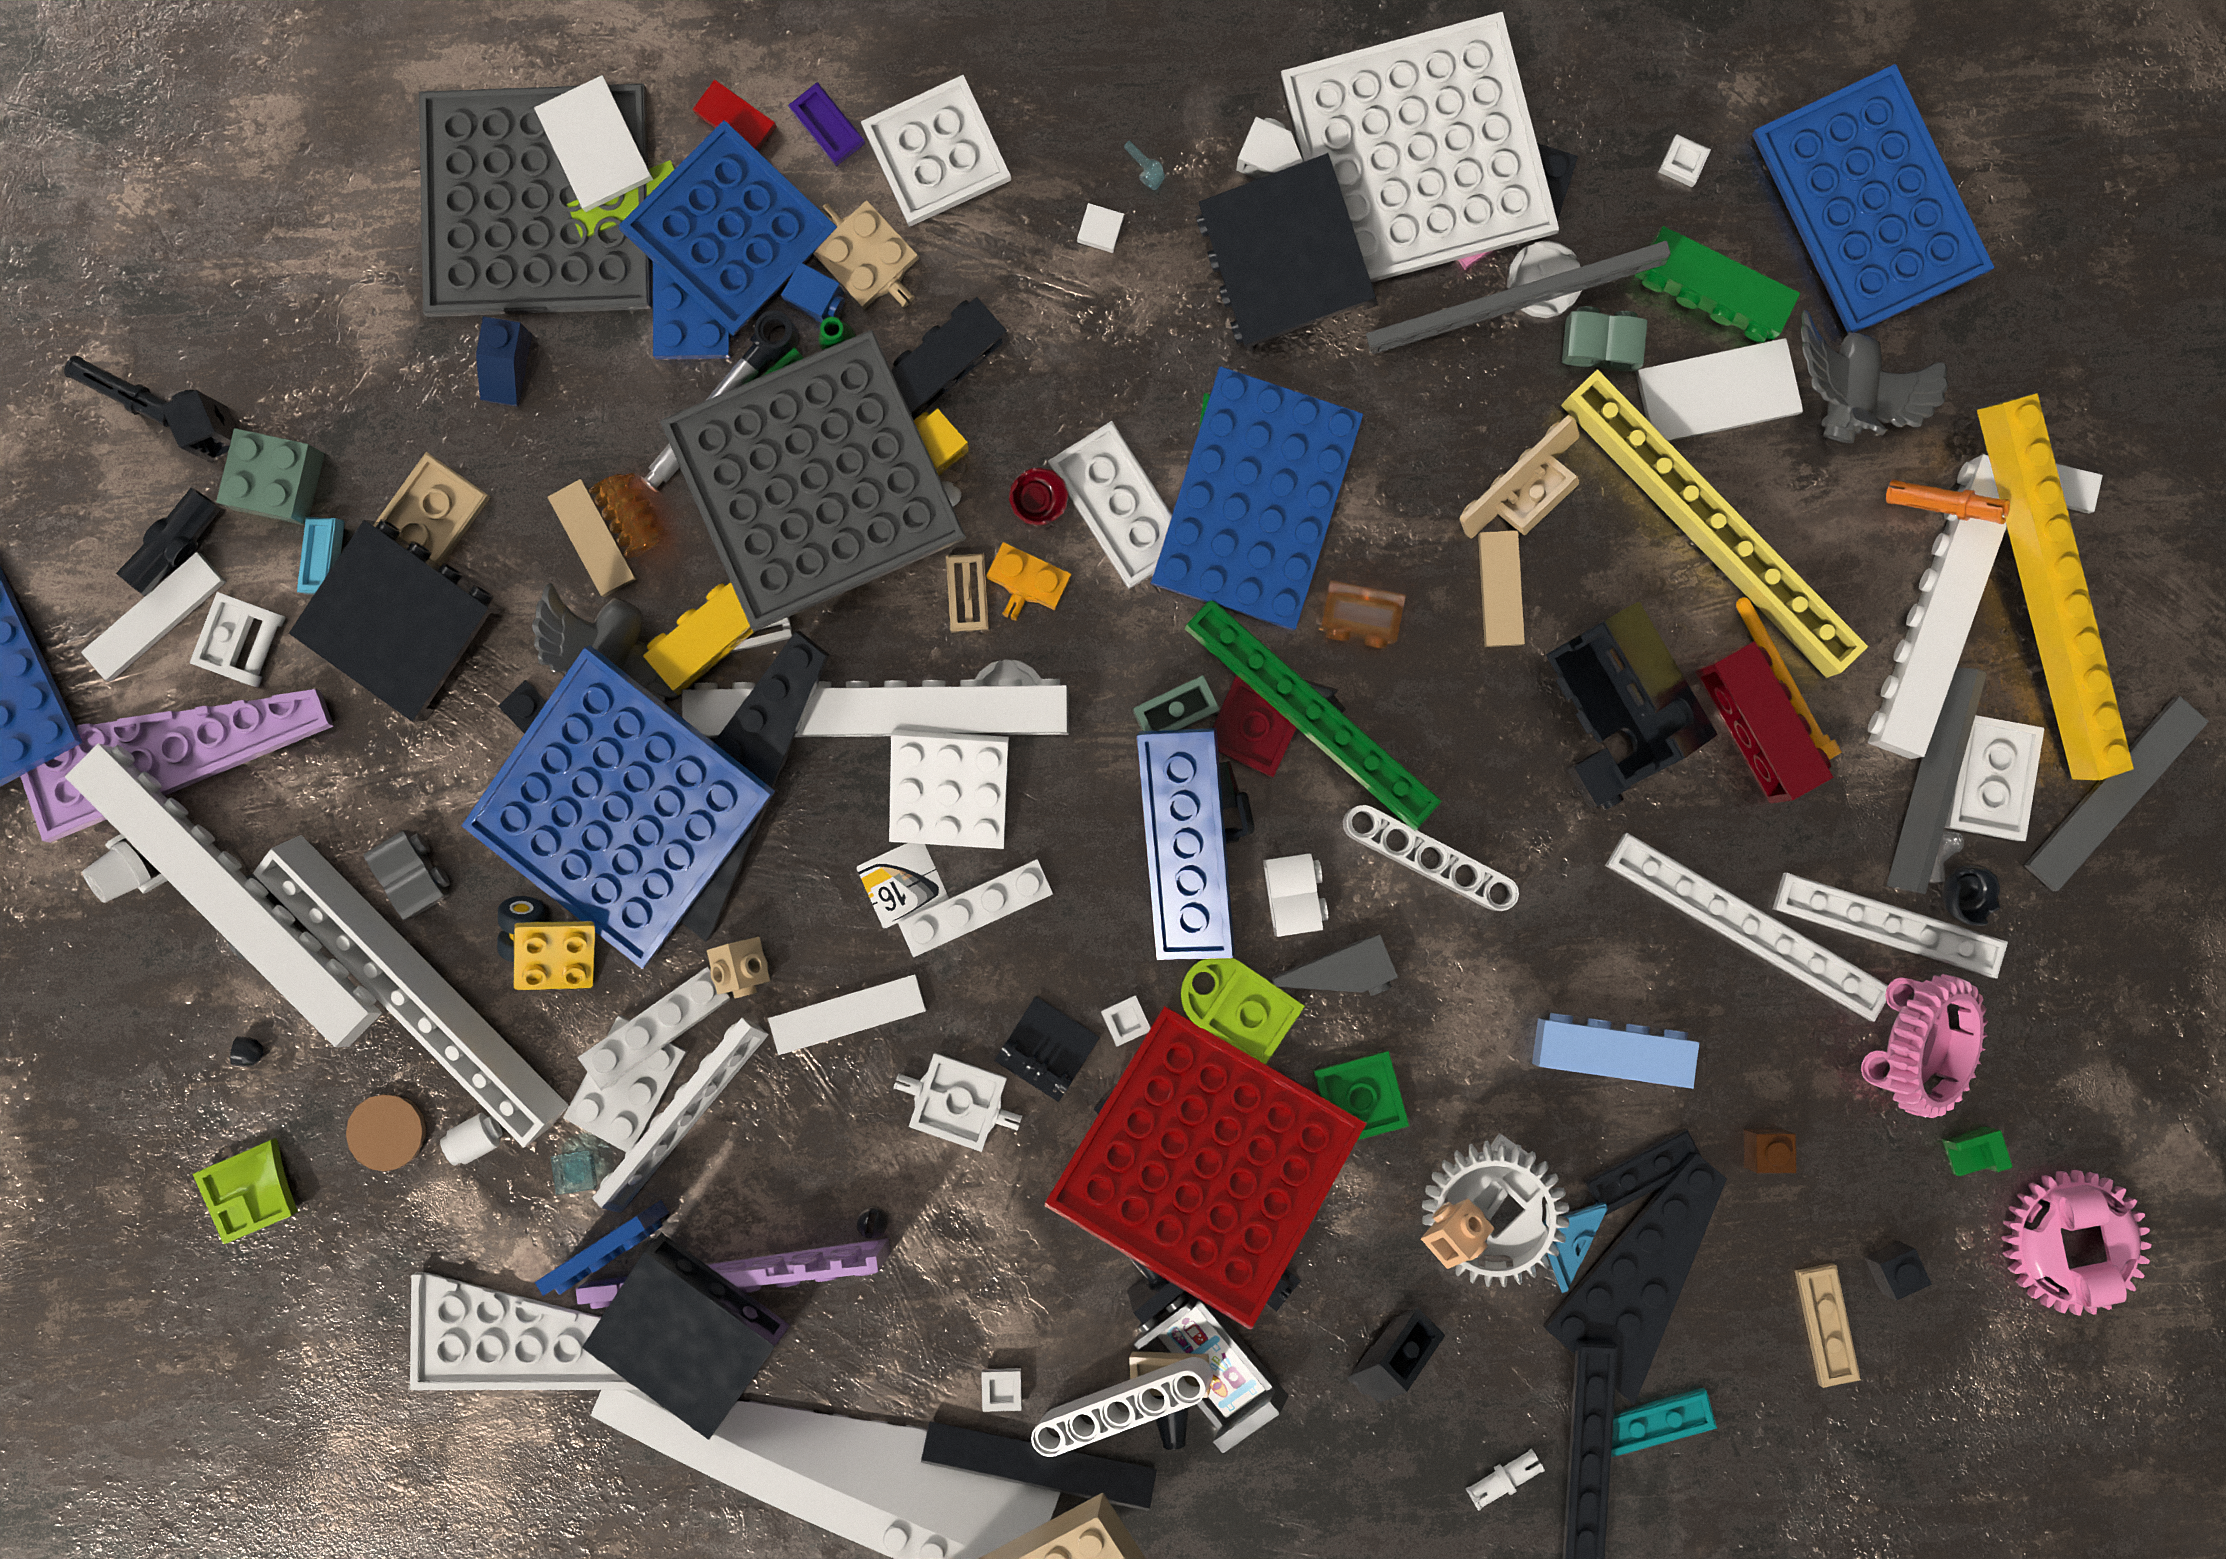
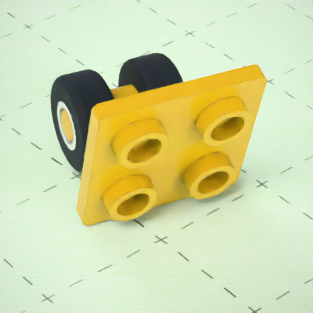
[497,896,595,990]

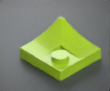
[193,1138,298,1244]

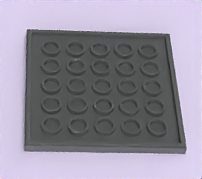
[419,83,652,317]
[659,330,966,632]

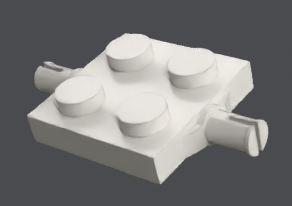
[893,1052,1023,1152]

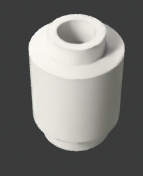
[440,1113,502,1166]

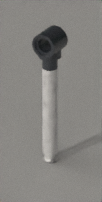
[641,310,799,492]

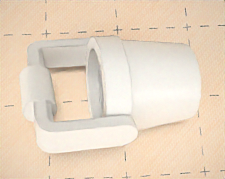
[82,834,167,903]

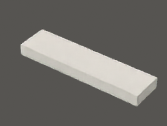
[81,552,226,682]
[768,974,927,1055]

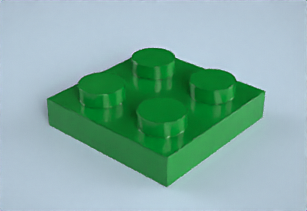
[1313,1050,1409,1140]

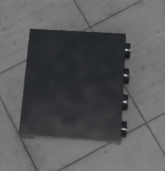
[1196,153,1378,352]
[288,519,501,722]
[582,1232,790,1440]

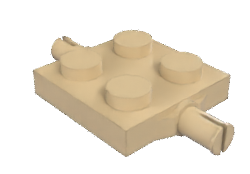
[813,200,919,310]

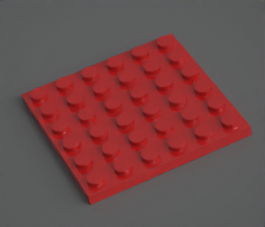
[1044,1006,1367,1330]

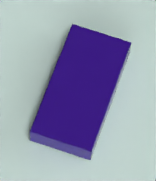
[788,82,865,167]

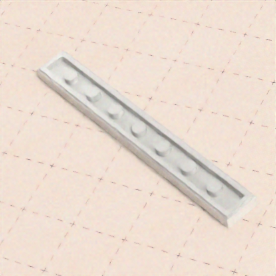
[1605,833,1888,1022]

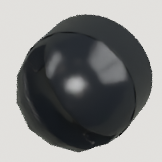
[230,1036,264,1068]
[857,1206,888,1239]

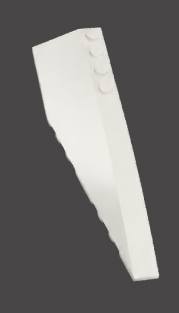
[590,1390,1060,1559]

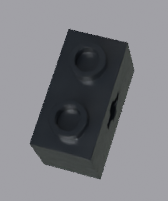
[161,390,237,462]

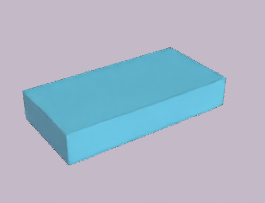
[297,517,345,595]

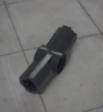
[116,487,221,597]

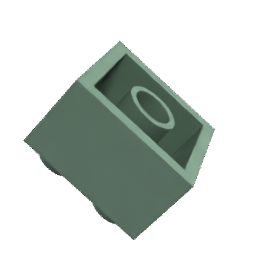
[216,428,325,525]

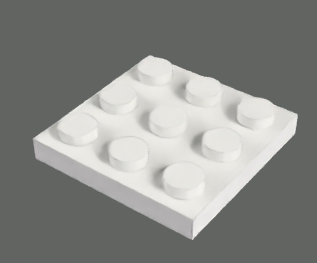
[861,75,1011,227]
[889,730,1009,849]

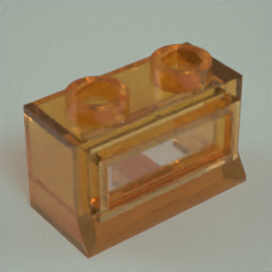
[1319,580,1406,648]

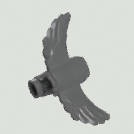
[1801,310,1949,443]
[532,583,697,703]

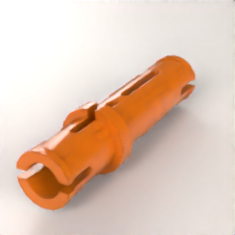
[1886,479,2010,525]

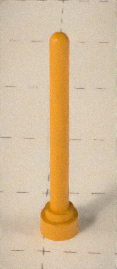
[1736,597,1842,759]

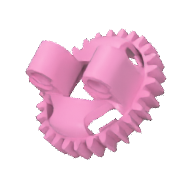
[1861,974,1988,1118]
[2001,1170,2152,1316]

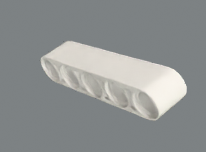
[1343,805,1519,911]
[1031,1357,1213,1457]

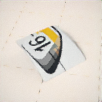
[857,843,949,928]

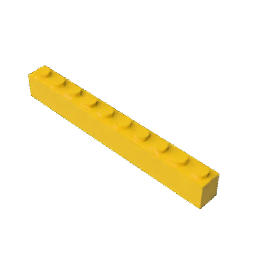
[1977,393,2134,780]
[643,408,969,696]

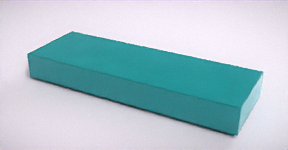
[1611,1388,1717,1457]

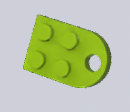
[1181,958,1305,1064]

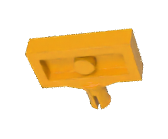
[986,542,1071,621]

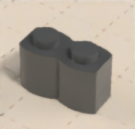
[363,830,450,920]

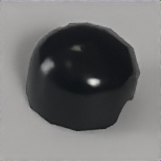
[1942,865,2000,925]

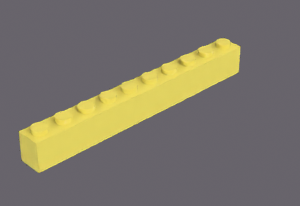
[1561,369,1868,678]

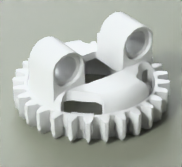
[1422,1141,1569,1288]

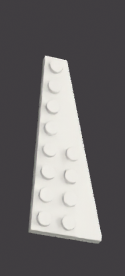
[410,1272,639,1390]

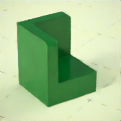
[1942,1126,2013,1176]

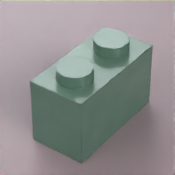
[1133,675,1220,731]

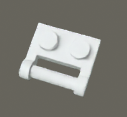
[190,592,286,688]

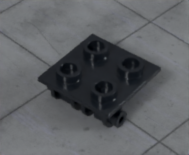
[994,996,1100,1102]

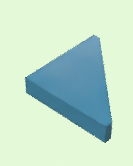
[1542,1201,1608,1293]

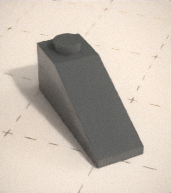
[1271,934,1398,996]

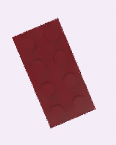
[1694,641,1834,804]

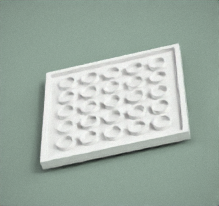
[1281,11,1559,282]

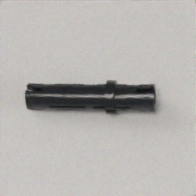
[64,355,169,427]

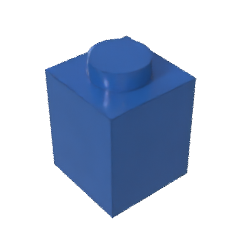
[781,262,845,323]

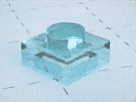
[550,1149,598,1195]

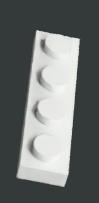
[898,859,1053,957]
[578,967,730,1091]

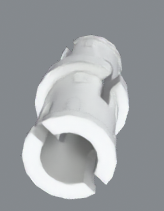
[1465,1448,1545,1511]

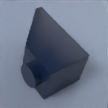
[476,316,533,407]

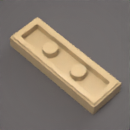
[548,479,637,597]
[1478,531,1525,647]
[1795,1263,1861,1388]

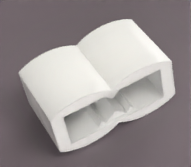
[1263,853,1328,937]

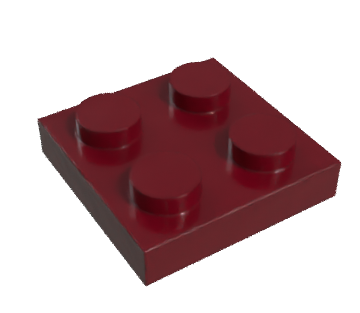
[1212,676,1296,778]

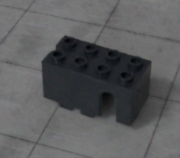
[1546,601,1718,789]

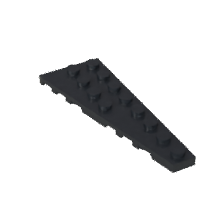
[680,631,830,942]

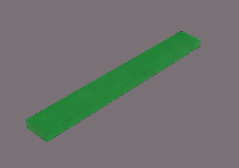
[1184,600,1442,831]

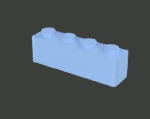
[1532,1013,1699,1089]

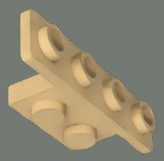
[1460,415,1579,539]

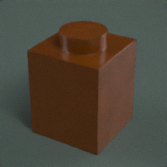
[1744,1129,1796,1173]

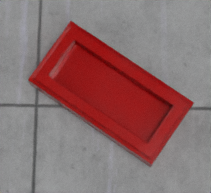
[692,79,777,152]

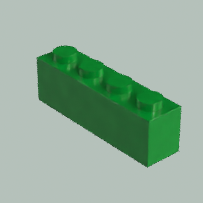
[1635,226,1800,342]

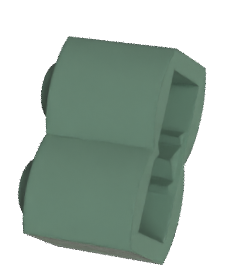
[1562,306,1647,372]

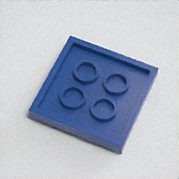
[534,1200,669,1296]

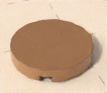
[346,1093,427,1172]

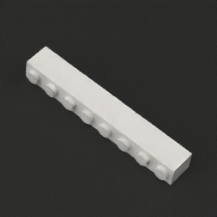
[1868,454,2007,759]

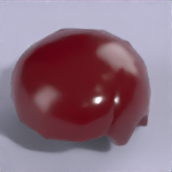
[1009,467,1069,526]

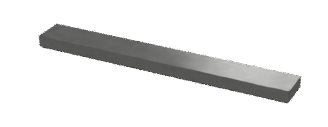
[1366,241,1671,354]

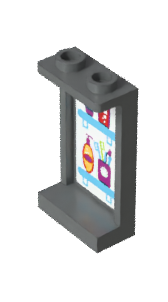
[1133,1292,1289,1453]

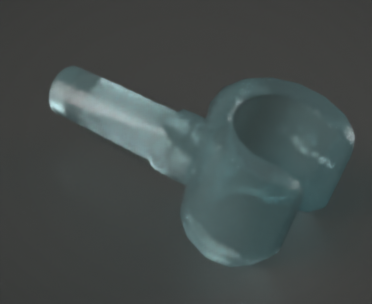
[1124,141,1165,190]

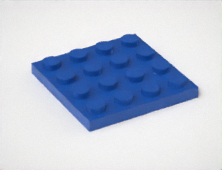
[619,120,837,336]

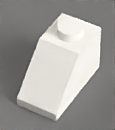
[1236,117,1303,179]

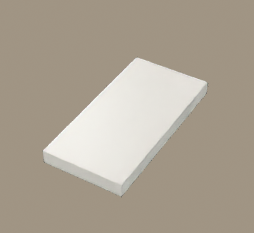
[1636,338,1803,442]
[1048,421,1172,590]

